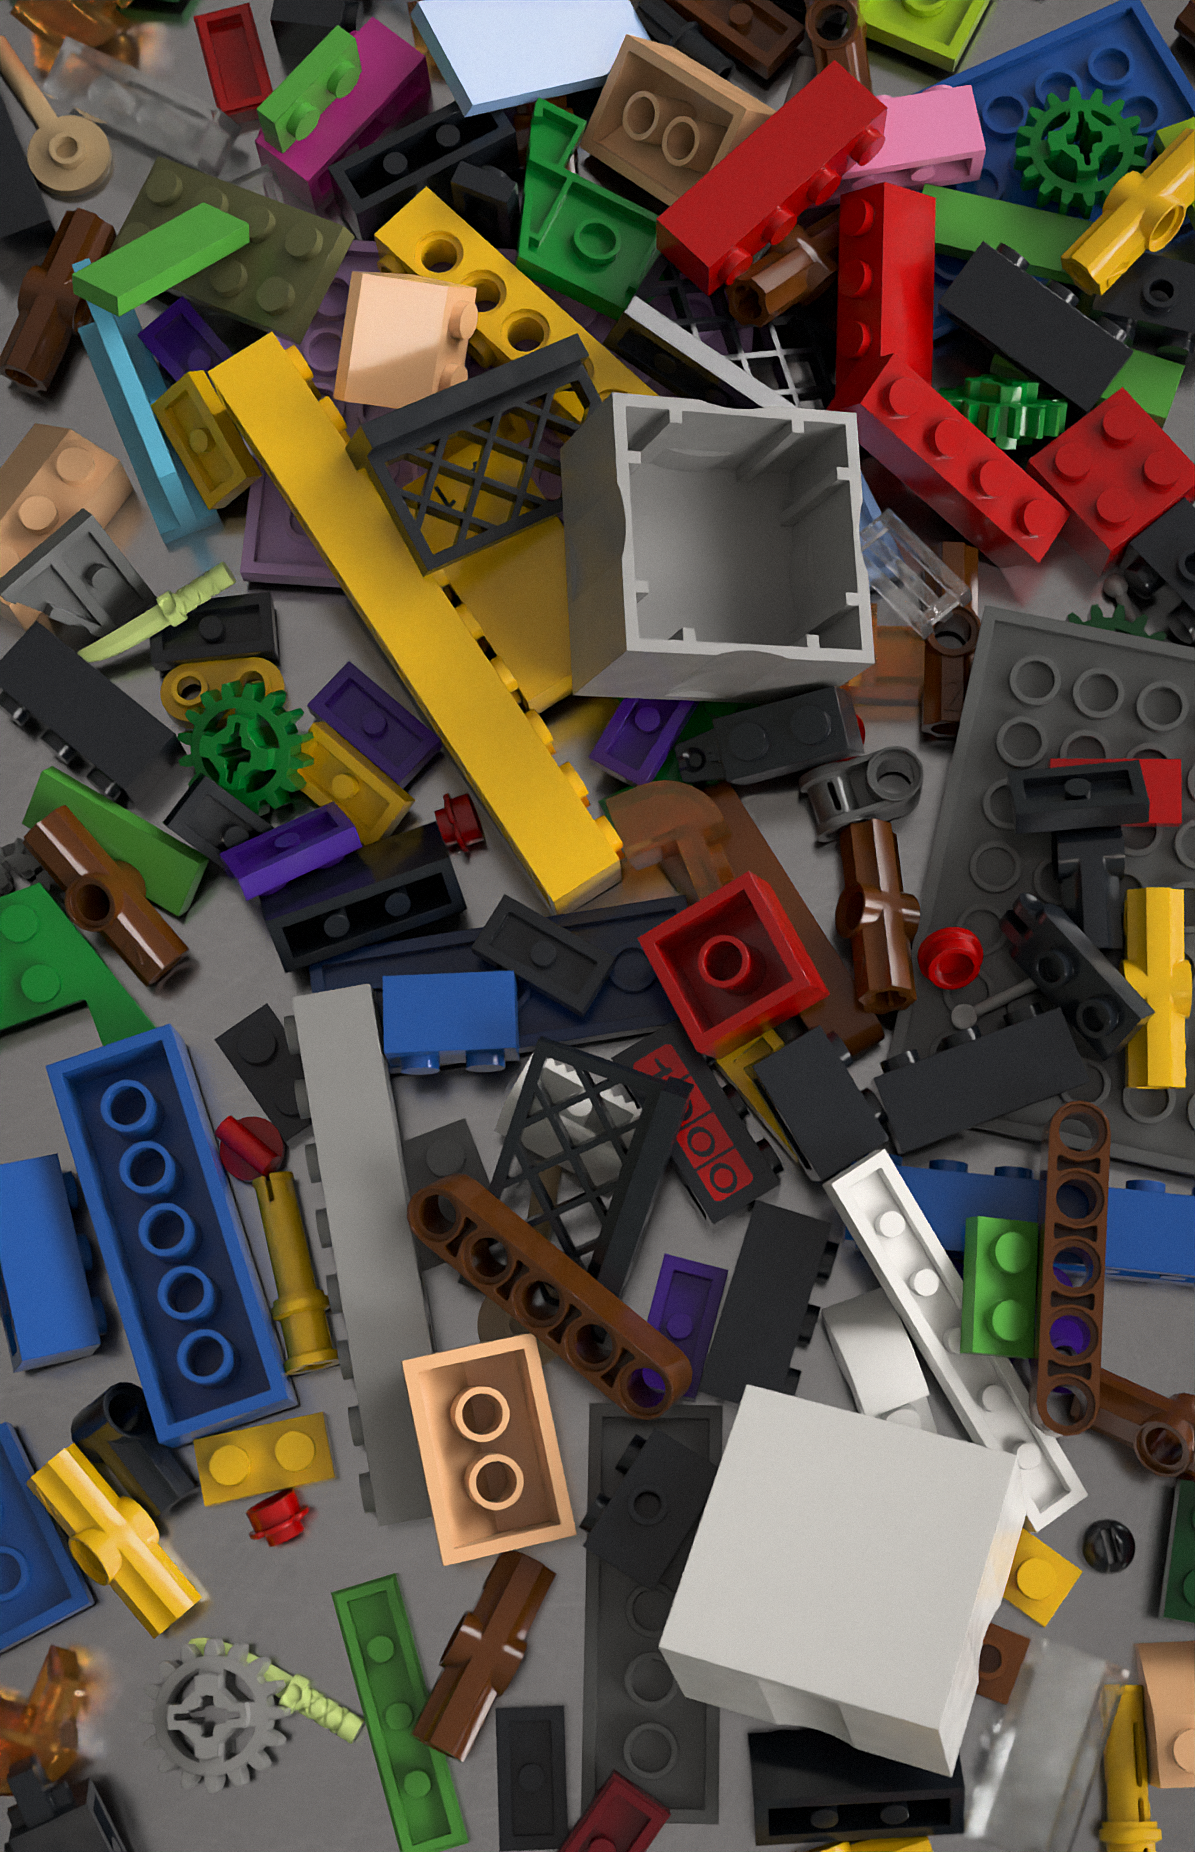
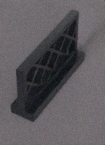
[602,252,837,410]
[345,333,603,577]
[458,1036,695,1344]

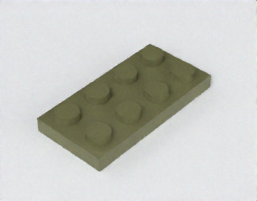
[108,156,355,345]

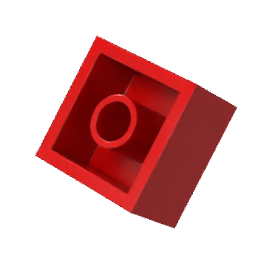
[1025,387,1195,578]
[637,871,830,1060]

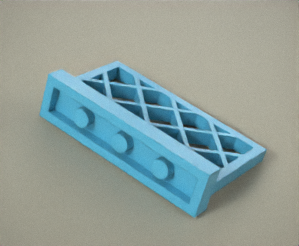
[72,258,221,544]

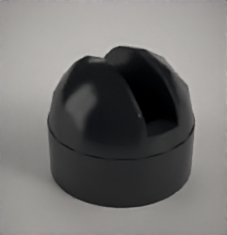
[1079,1519,1136,1574]

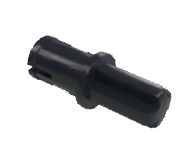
[635,0,736,82]

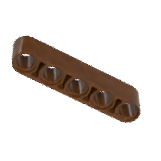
[668,780,885,1058]
[1028,1100,1111,1438]
[407,1173,692,1420]

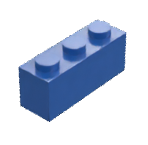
[0,1153,107,1373]

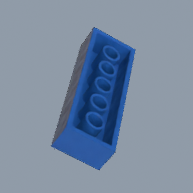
[45,1024,299,1448]

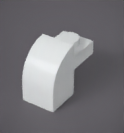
[821,1287,938,1434]

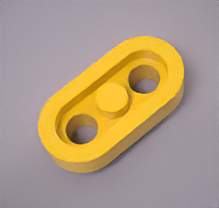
[160,657,287,729]

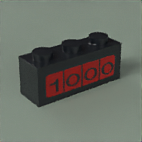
[611,1018,784,1233]

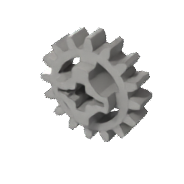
[139,1638,291,1793]

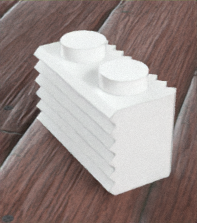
[494,1054,642,1186]

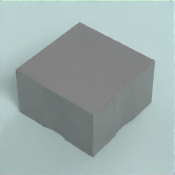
[560,392,875,704]

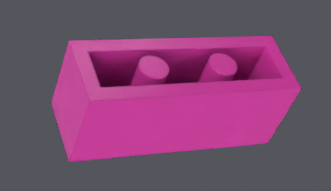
[254,16,431,211]

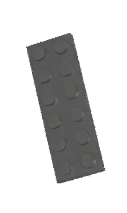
[581,1403,723,1825]

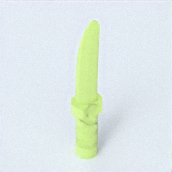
[77,561,236,663]
[188,1638,365,1744]

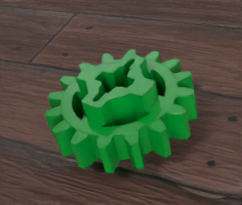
[1013,87,1148,220]
[936,374,1068,450]
[177,680,315,816]

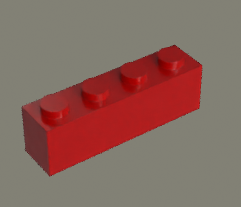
[656,60,888,297]
[836,182,936,394]
[826,353,1071,568]

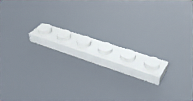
[822,1149,1088,1533]

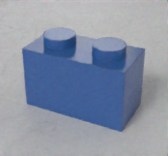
[383,970,520,1075]

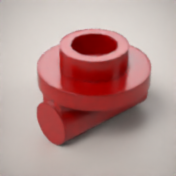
[215,1115,285,1182]

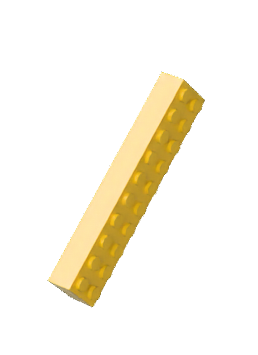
[207,332,625,915]

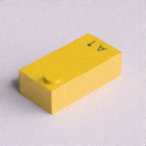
[401,429,573,714]

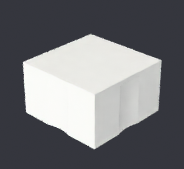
[658,1384,1026,1777]

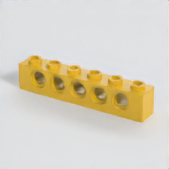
[374,186,658,443]

